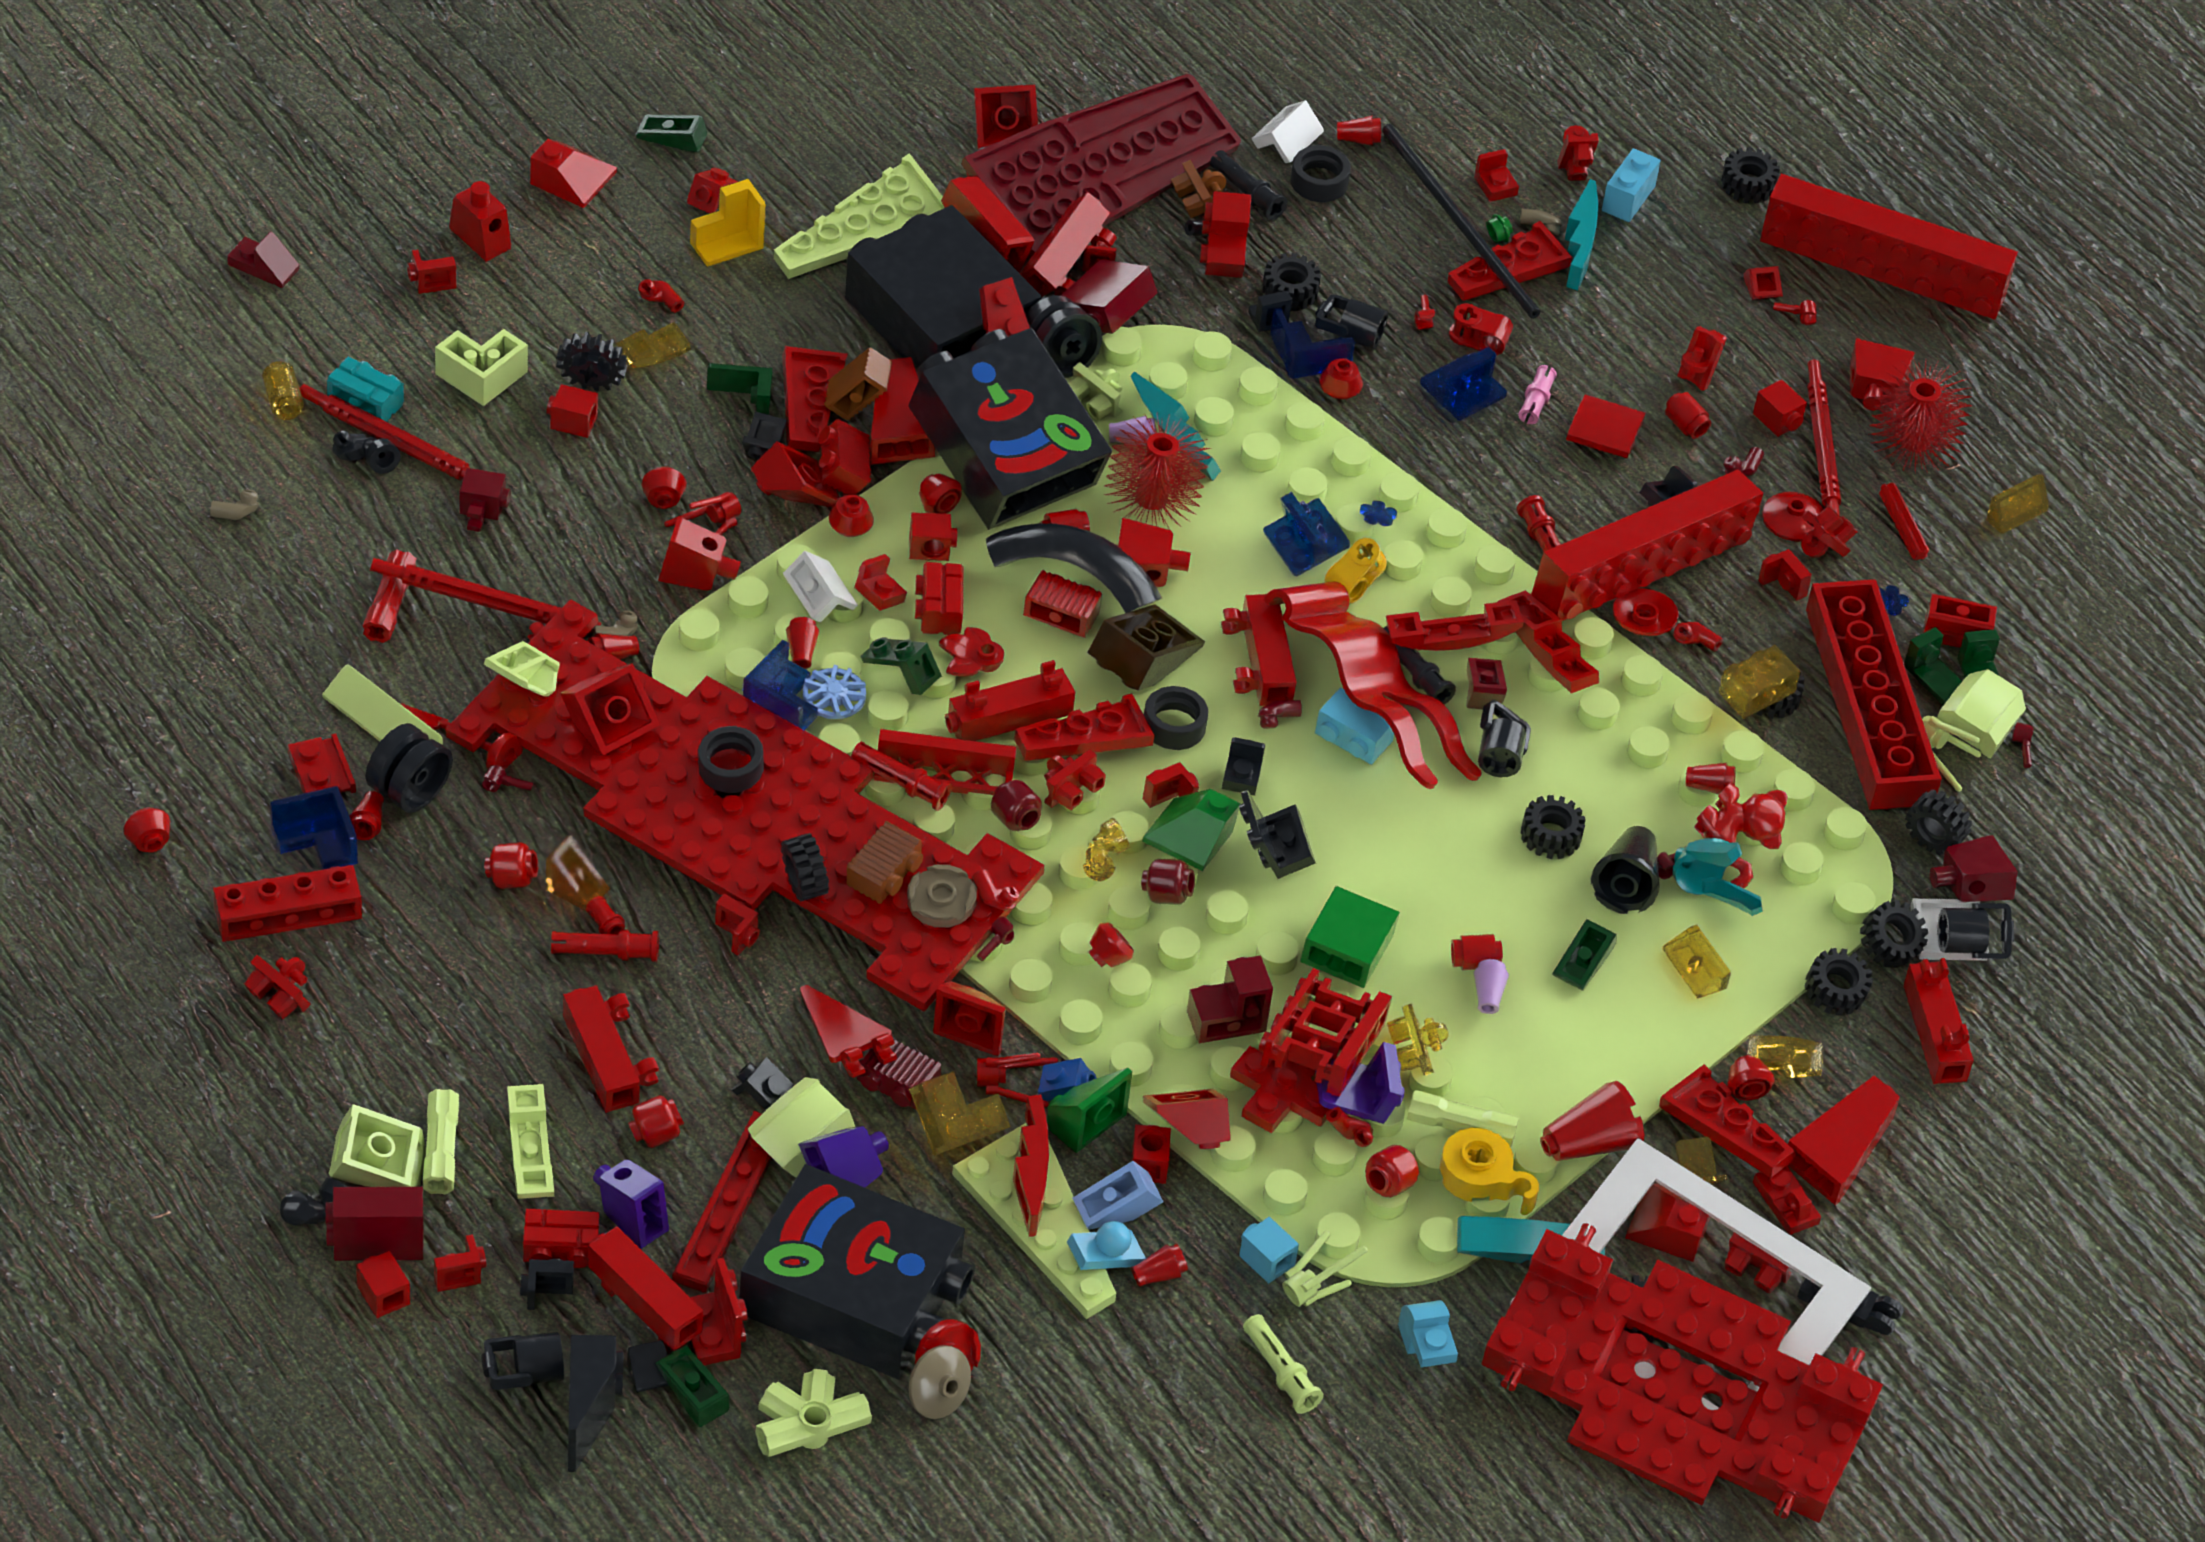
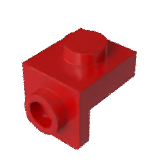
[687,168,738,214]
[1142,762,1199,808]
[715,894,760,955]

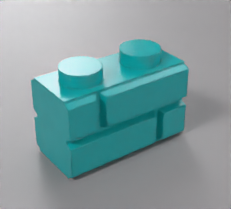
[327,356,404,422]

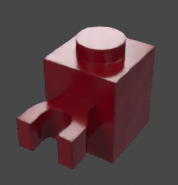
[459,468,511,532]

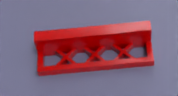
[874,729,1017,795]

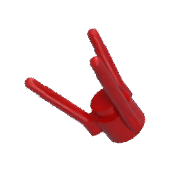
[664,492,742,536]
[977,1053,1058,1108]

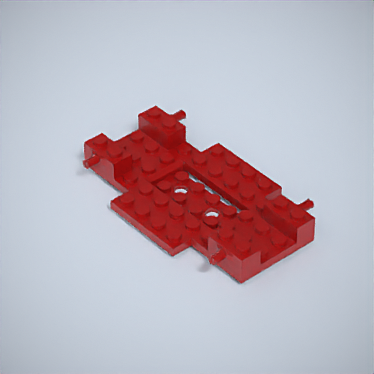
[1481,1223,1884,1523]

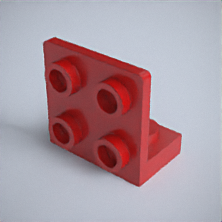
[689,1257,747,1366]

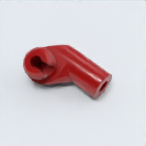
[638,279,685,313]
[1673,622,1723,652]
[972,870,1019,911]
[1326,1106,1374,1147]

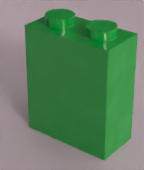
[1300,886,1400,988]

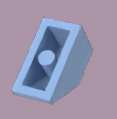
[1072,1161,1163,1230]

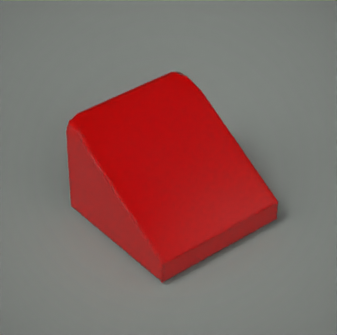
[1082,245,1116,271]
[1743,266,1783,300]

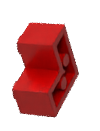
[1200,191,1251,278]

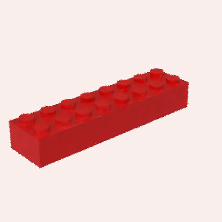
[1760,173,2018,320]
[1531,469,1764,621]
[1806,579,1942,810]

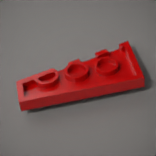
[1447,221,1572,301]
[979,277,1030,337]
[1014,693,1155,761]

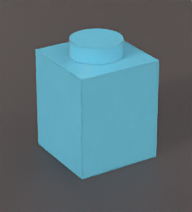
[1239,1216,1299,1284]

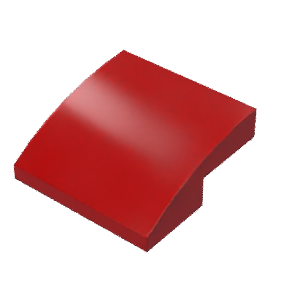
[1566,394,1646,458]

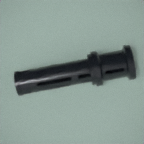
[1210,150,1288,220]
[1384,626,1456,705]

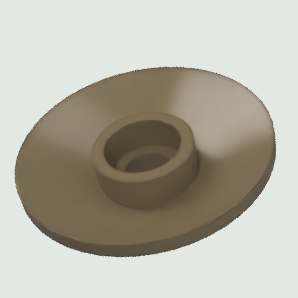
[908,1345,971,1419]

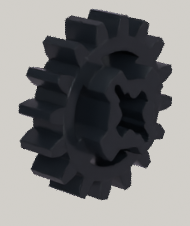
[556,332,628,392]

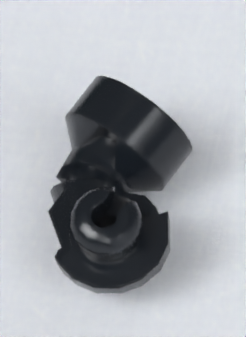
[332,430,401,474]
[280,1177,347,1226]

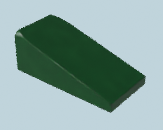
[635,114,707,152]
[1552,919,1617,991]
[656,1345,729,1427]

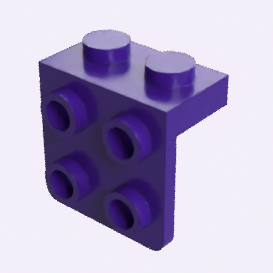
[1315,1042,1405,1124]

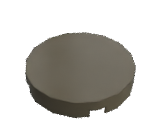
[907,865,977,927]

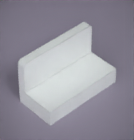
[1251,100,1324,163]
[783,551,858,623]

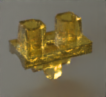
[1387,1003,1449,1076]

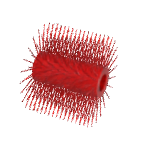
[1868,358,1973,473]
[1104,413,1211,530]

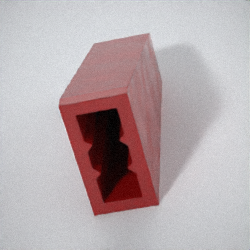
[941,176,1035,273]
[870,357,935,465]
[1788,1075,1900,1205]

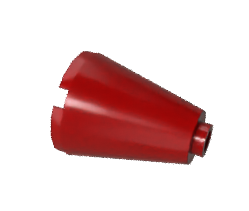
[1540,1081,1645,1161]

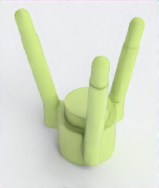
[1922,715,1982,792]
[1282,1231,1368,1307]

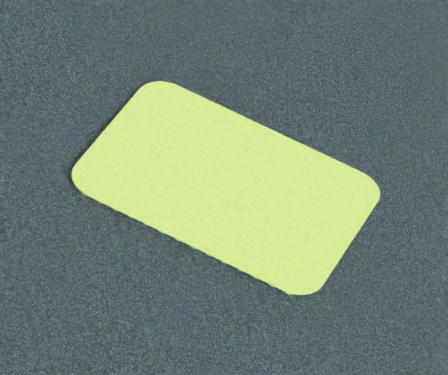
[652,325,1893,1287]

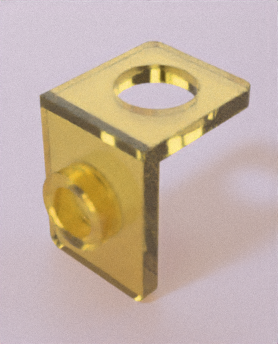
[1675,1137,1728,1185]

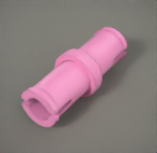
[1518,365,1557,424]

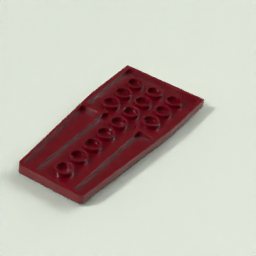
[961,74,1241,258]

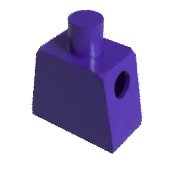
[798,1126,889,1188]
[593,1160,669,1249]

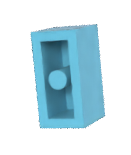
[1602,148,1661,222]
[1315,687,1394,765]

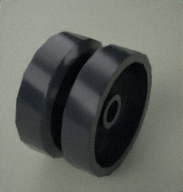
[1026,295,1102,378]
[365,723,453,813]

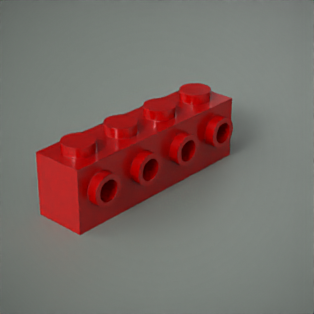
[213,865,362,942]

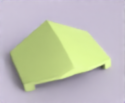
[484,641,560,697]

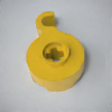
[1439,1128,1539,1215]

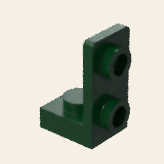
[706,363,773,415]
[1904,627,1962,706]
[1957,629,2000,678]
[861,637,942,695]

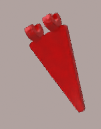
[800,985,897,1078]

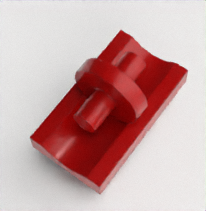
[1557,125,1599,181]
[1677,326,1727,391]
[1801,505,1857,558]
[1044,749,1106,810]
[244,955,311,1019]
[1725,1232,1791,1294]

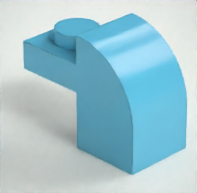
[1398,1300,1458,1368]

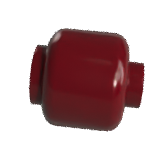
[991,780,1042,831]
[1141,859,1195,905]

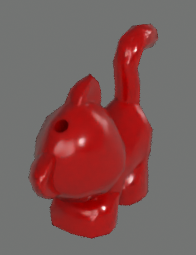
[1694,783,1788,888]

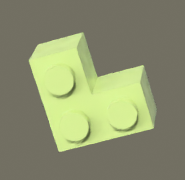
[435,329,528,406]

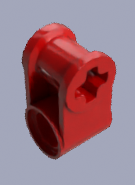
[1449,303,1513,356]

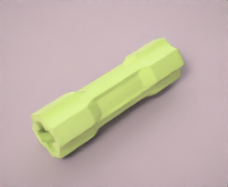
[423,1089,459,1195]
[1407,1090,1519,1147]

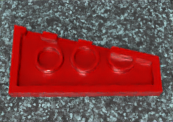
[782,346,848,452]
[1659,1064,1794,1178]

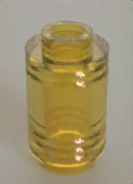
[262,361,304,420]

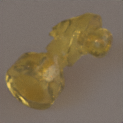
[1083,818,1130,882]

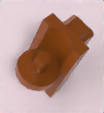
[1171,160,1226,219]

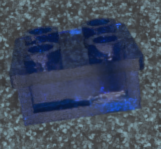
[1420,347,1507,421]
[1263,492,1351,577]

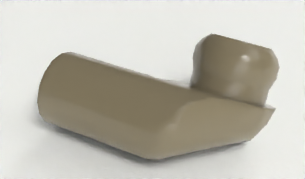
[1520,208,1562,237]
[210,490,259,520]
[592,611,638,637]

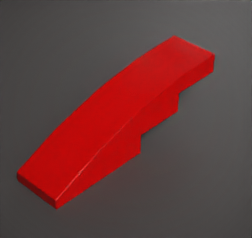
[1498,590,1599,694]
[1013,1094,1049,1237]

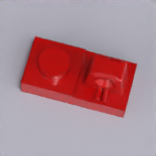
[1753,1166,1821,1235]

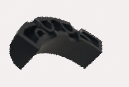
[986,524,1163,613]

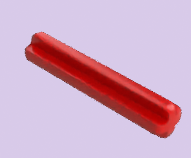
[1879,482,1929,561]

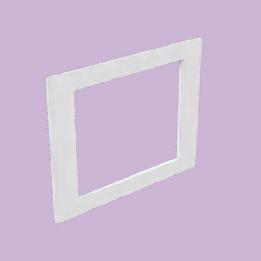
[1510,1138,1871,1410]

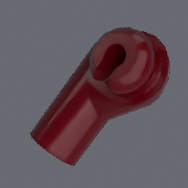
[1723,447,1765,477]
[1258,700,1302,729]

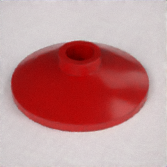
[1762,492,1824,542]
[1613,588,1679,636]

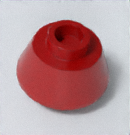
[1319,358,1363,400]
[641,466,687,509]
[919,473,962,514]
[829,494,874,537]
[123,807,171,853]
[1088,922,1134,967]
[1727,1055,1775,1101]

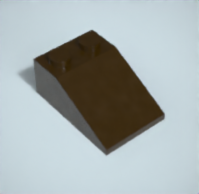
[1087,604,1205,691]

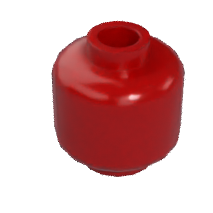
[484,842,539,889]
[628,1095,684,1148]
[1365,1145,1419,1198]

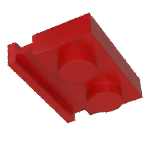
[288,733,356,804]

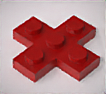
[1230,1046,1329,1133]

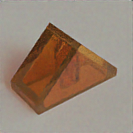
[546,835,610,912]

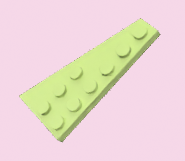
[773,153,945,279]
[952,1123,1116,1319]

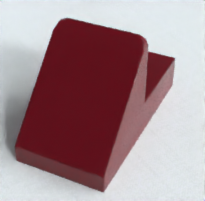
[227,231,300,288]
[1466,658,1507,710]

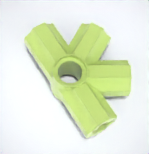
[755,1369,872,1457]

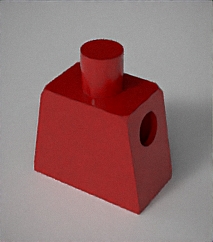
[449,181,511,262]
[1850,338,1915,411]
[658,517,741,591]
[1118,518,1191,587]

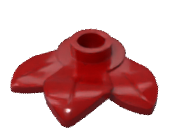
[939,627,1004,676]

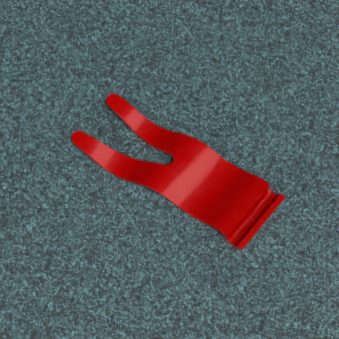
[1264,581,1482,789]

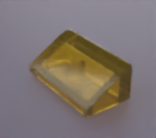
[1986,473,2049,534]
[1662,924,1731,999]

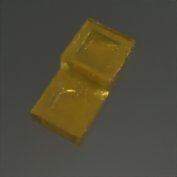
[616,321,691,368]
[1747,1035,1824,1078]

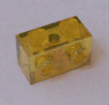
[1719,645,1800,719]

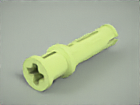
[1243,1314,1324,1414]

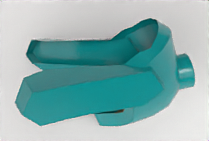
[1673,838,1763,916]

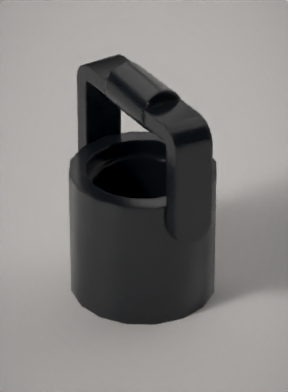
[1315,294,1388,349]
[1478,700,1531,778]
[1937,903,2014,959]
[481,1332,564,1390]

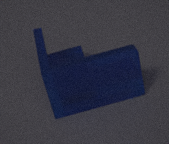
[1270,308,1355,379]
[743,640,818,730]
[270,786,358,870]

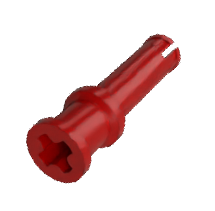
[1516,495,1561,552]
[851,741,952,811]
[551,929,659,962]

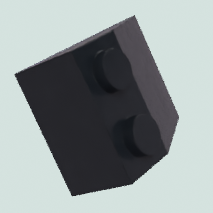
[568,1335,623,1472]

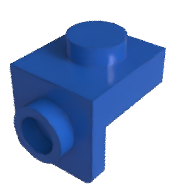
[1038,1058,1097,1101]

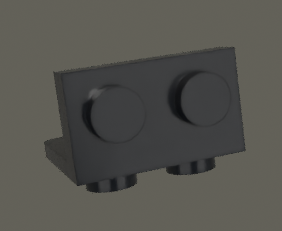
[1239,790,1316,879]

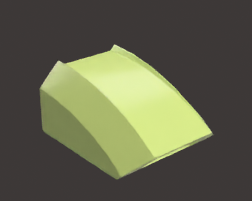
[1937,669,2026,759]
[748,1077,855,1178]
[329,1104,426,1187]

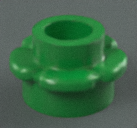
[1486,214,1513,244]

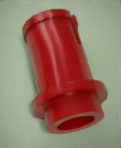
[586,896,625,935]

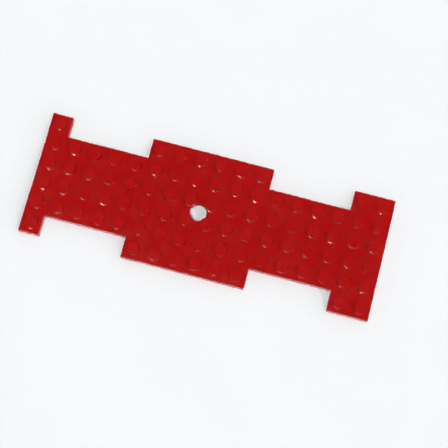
[446,599,1044,1012]

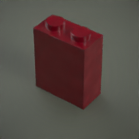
[1061,260,1158,334]
[326,1187,424,1261]

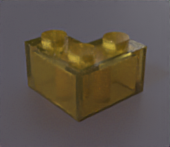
[909,1071,1011,1156]

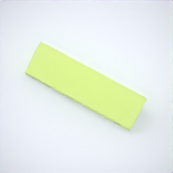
[322,664,443,745]

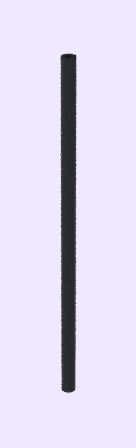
[1382,124,1541,319]

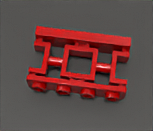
[1258,968,1392,1097]

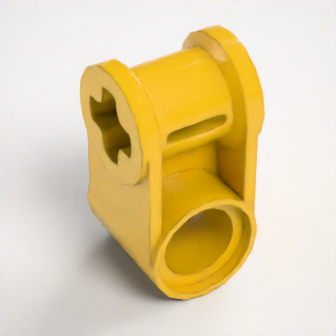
[1324,538,1387,603]

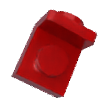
[1474,149,1519,202]
[407,249,456,294]
[1758,549,1812,601]
[854,554,907,611]
[434,1234,487,1292]

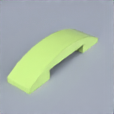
[507,1084,554,1199]

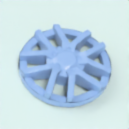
[802,665,866,719]

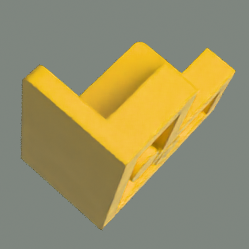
[690,179,766,266]

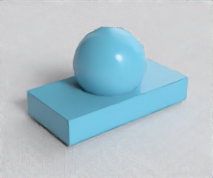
[1067,1221,1146,1270]

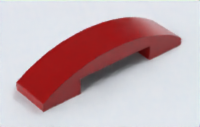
[1386,600,1523,651]

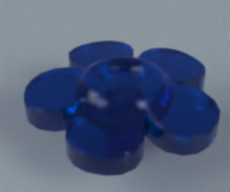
[1360,501,1397,526]
[1879,585,1909,616]

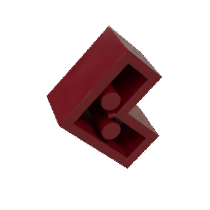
[1187,955,1273,1044]

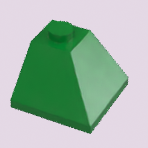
[1142,789,1241,871]
[1047,1067,1133,1153]

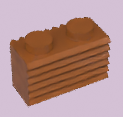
[824,348,892,420]
[847,821,923,904]

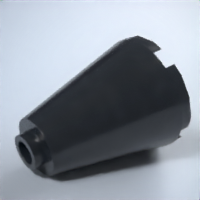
[1590,826,1660,914]

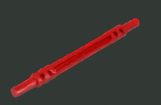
[1807,359,1841,515]
[298,384,470,481]
[370,558,602,634]

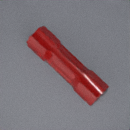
[362,549,417,643]

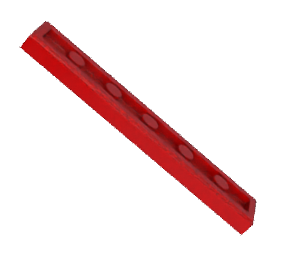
[672,1111,772,1293]

